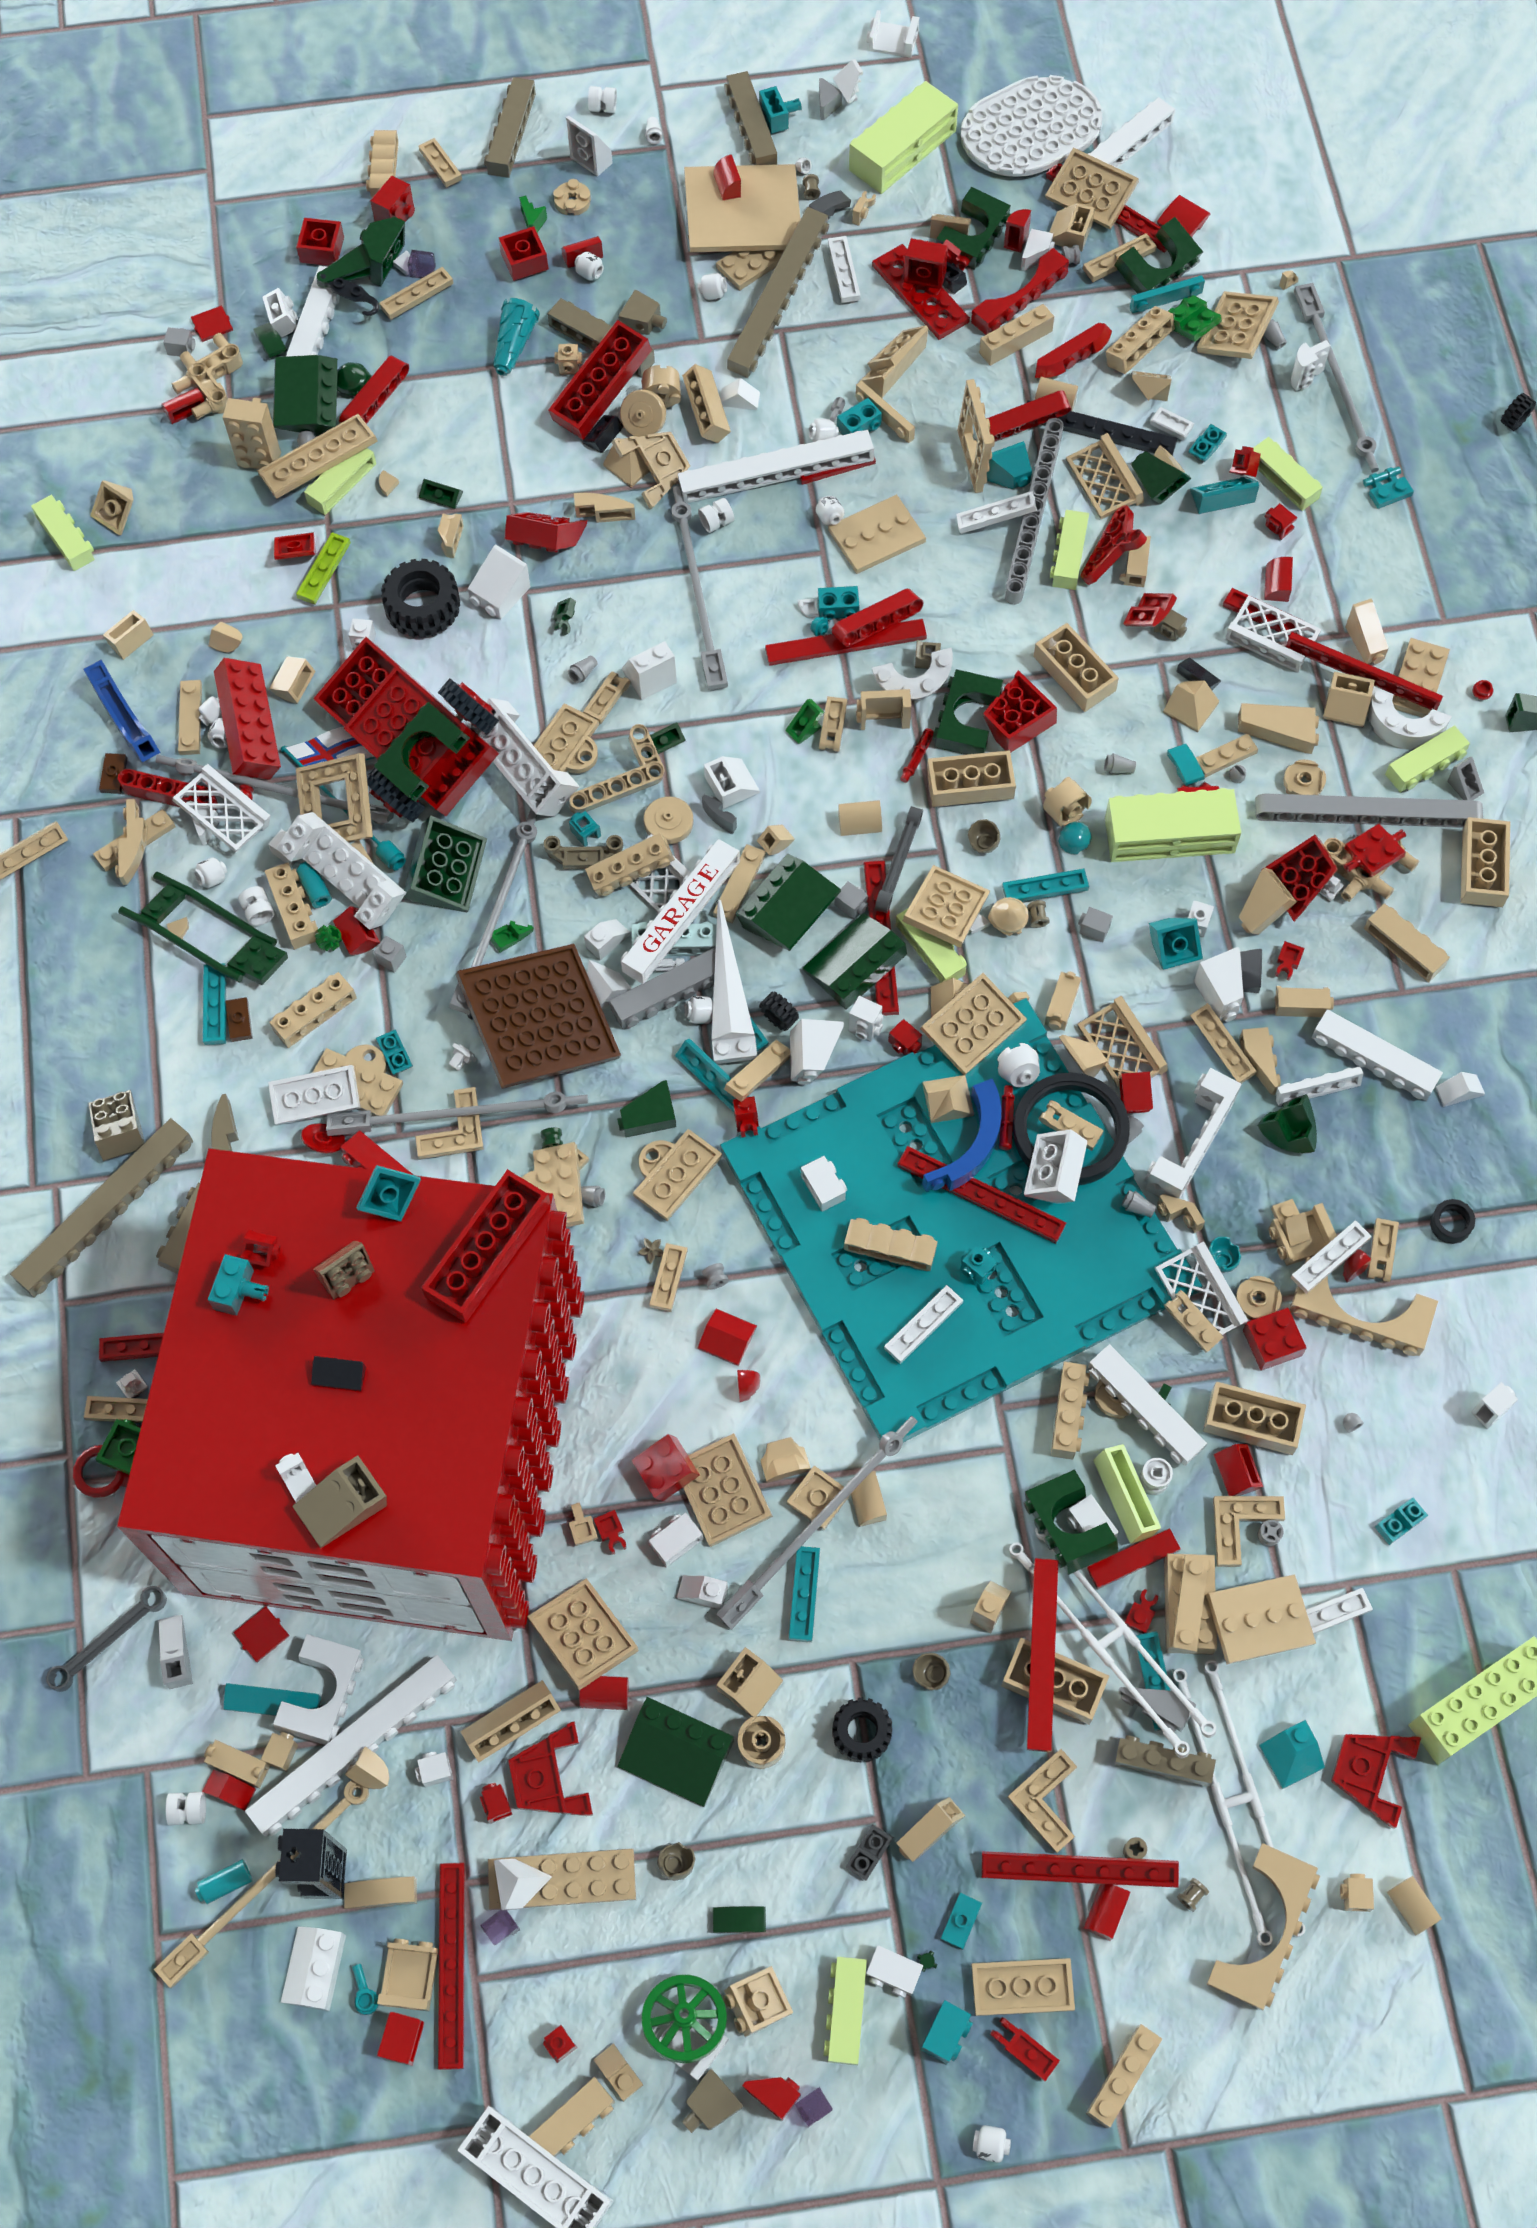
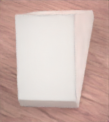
[720,378,760,410]
[186,801,220,846]
[1436,1072,1485,1107]

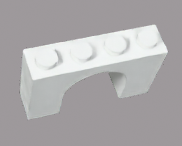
[273,1634,364,1745]

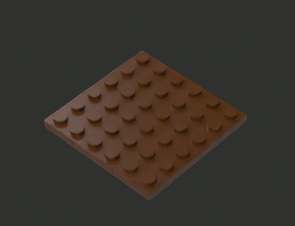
[456,944,621,1089]

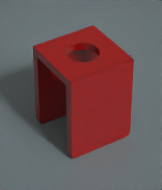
[1119,1071,1153,1114]
[377,2012,425,2066]

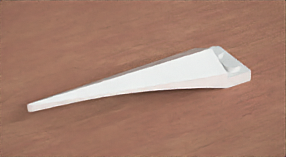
[712,899,757,1064]

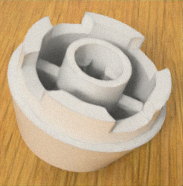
[998,1043,1040,1087]

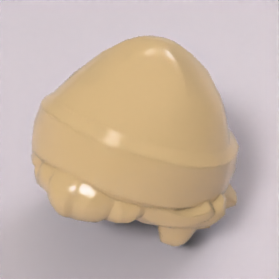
[987,898,1029,936]

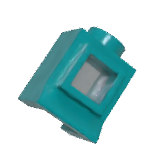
[569,810,601,847]

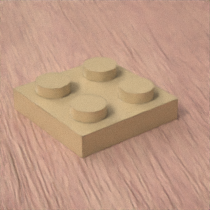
[787,1466,851,1530]

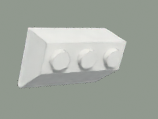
[1024,1129,1087,1204]
[281,1926,346,2011]

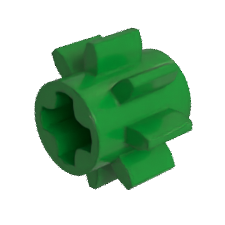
[315,925,342,951]

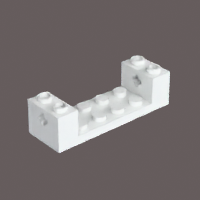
[468,698,579,817]
[276,812,406,930]
[1144,1068,1242,1199]
[457,2106,613,2228]

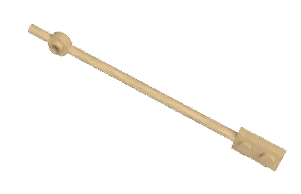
[154,1780,369,1988]

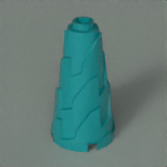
[493,298,540,376]

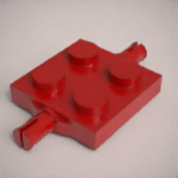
[1344,824,1406,877]

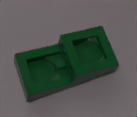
[253,322,287,358]
[713,1906,766,1934]

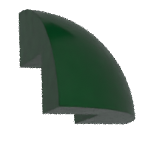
[1257,1094,1317,1153]

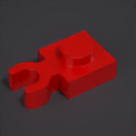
[943,239,970,271]
[1275,941,1305,981]
[594,1510,627,1554]
[1125,1589,1158,1634]

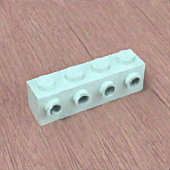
[632,922,717,956]

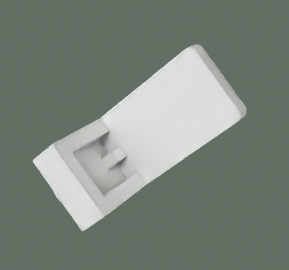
[275,1453,316,1503]

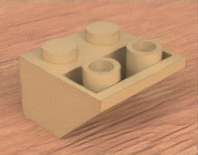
[1049,203,1095,252]
[1323,671,1375,727]
[716,1647,783,1717]

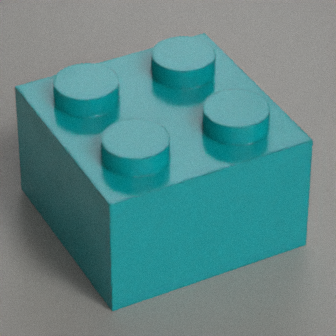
[920,2000,973,2065]

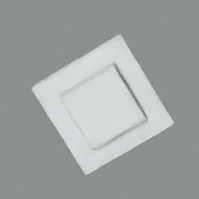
[1319,875,1344,901]
[449,1043,477,1071]
[116,1369,148,1398]

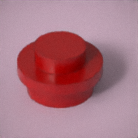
[1472,680,1494,700]

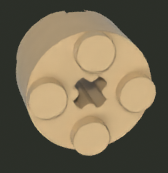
[641,365,681,408]
[1043,777,1092,827]
[737,1716,786,1769]

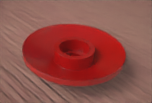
[301,1123,345,1153]

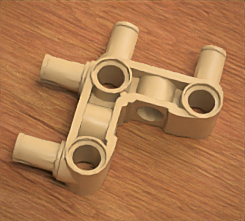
[171,333,243,420]
[1324,838,1419,902]

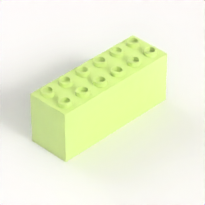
[849,81,958,194]
[1104,788,1241,862]
[1408,1636,1537,1765]

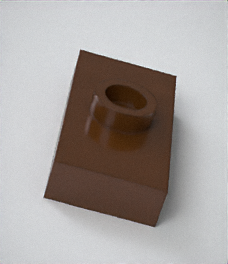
[99,753,128,794]
[226,997,253,1042]

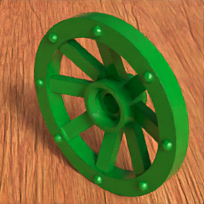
[642,1975,727,2063]

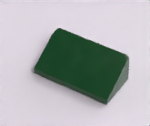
[418,479,463,509]
[645,722,686,758]

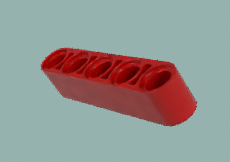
[339,355,409,424]
[986,390,1071,442]
[831,588,924,647]
[118,769,218,810]

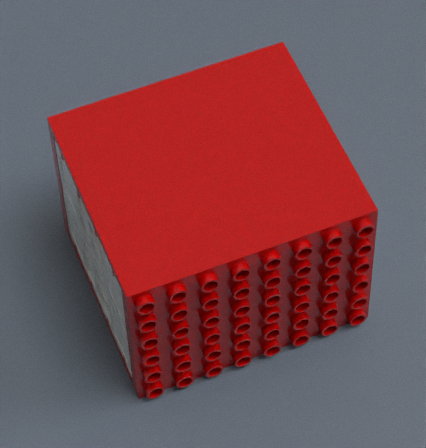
[117,1148,585,1641]

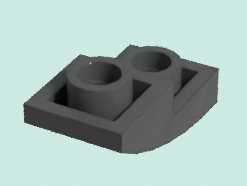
[808,190,851,217]
[702,794,737,834]
[846,1824,894,1881]

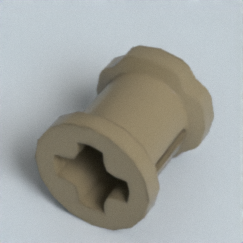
[802,174,821,200]
[1027,900,1050,928]
[1123,1837,1147,1859]
[1177,1878,1209,1912]

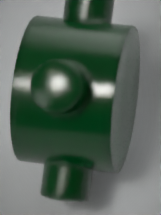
[917,1951,938,1972]

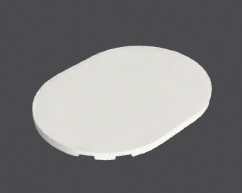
[961,75,1102,177]

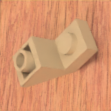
[1157,1194,1205,1233]

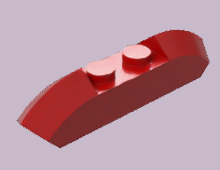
[1035,323,1112,378]

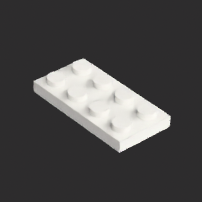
[268,1065,360,1125]

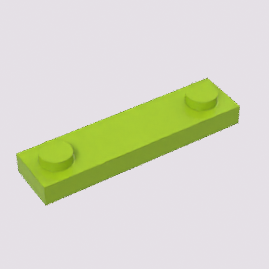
[296,532,351,605]

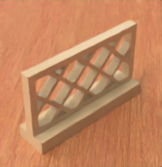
[1066,433,1144,519]
[1077,996,1168,1089]

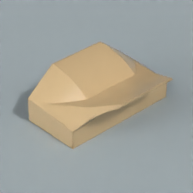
[438,513,464,558]
[760,1437,811,1483]

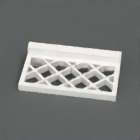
[1225,596,1321,673]
[173,764,271,853]
[630,834,691,913]
[1155,1241,1248,1347]

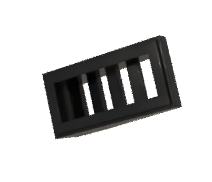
[942,262,967,294]

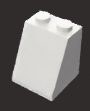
[468,544,531,620]
[622,641,677,700]
[1194,947,1243,1022]
[790,1019,844,1085]

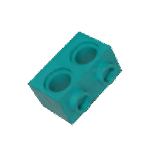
[837,398,882,435]
[818,586,860,620]

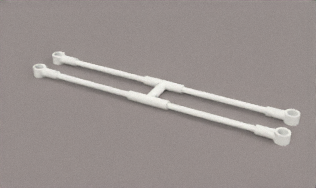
[1010,1528,1216,1758]
[1172,1660,1305,1946]

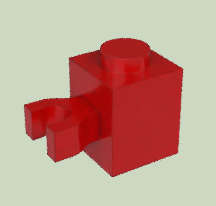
[733,1096,759,1137]

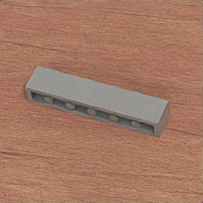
[609,947,716,1029]

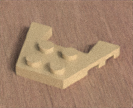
[612,432,690,509]

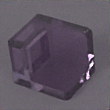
[407,250,436,279]
[480,1910,521,1945]
[795,2087,833,2128]

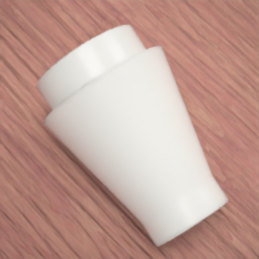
[645,117,663,144]

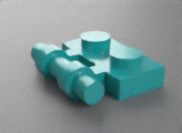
[1363,466,1414,509]

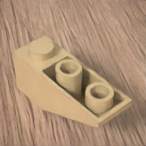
[1239,1027,1281,1095]

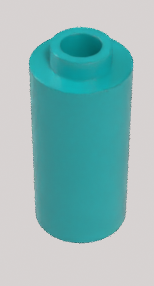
[296,862,332,908]
[195,1859,253,1904]

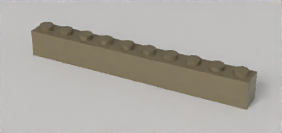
[727,207,830,378]
[10,1118,193,1298]

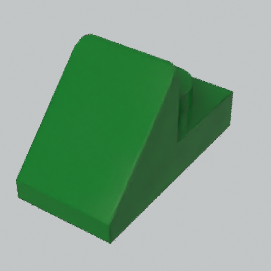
[519,195,547,233]
[785,699,825,744]

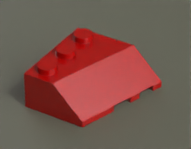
[505,512,588,552]
[983,670,1057,753]
[1263,834,1338,922]

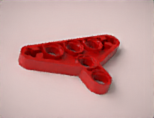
[1081,505,1147,585]

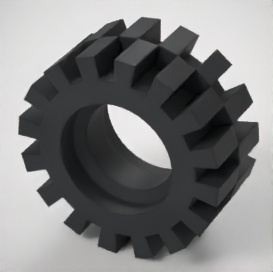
[1500,392,1536,431]
[759,991,799,1031]

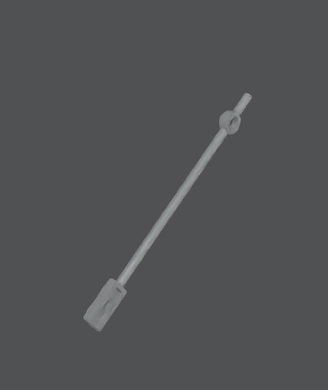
[1294,283,1379,473]
[672,486,728,691]
[155,755,394,824]
[449,809,538,1015]
[326,1092,588,1136]
[716,1416,918,1630]

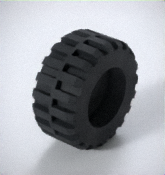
[381,558,460,638]

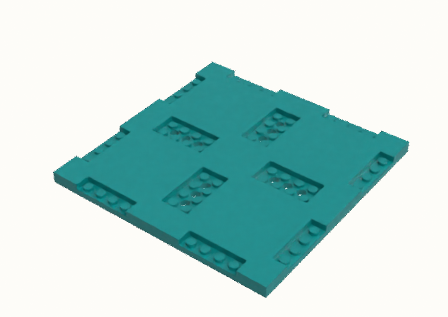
[720,998,1203,1443]

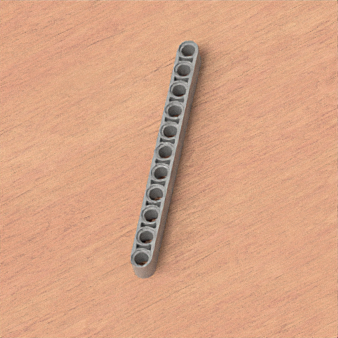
[1005,418,1063,605]
[1255,794,1483,828]

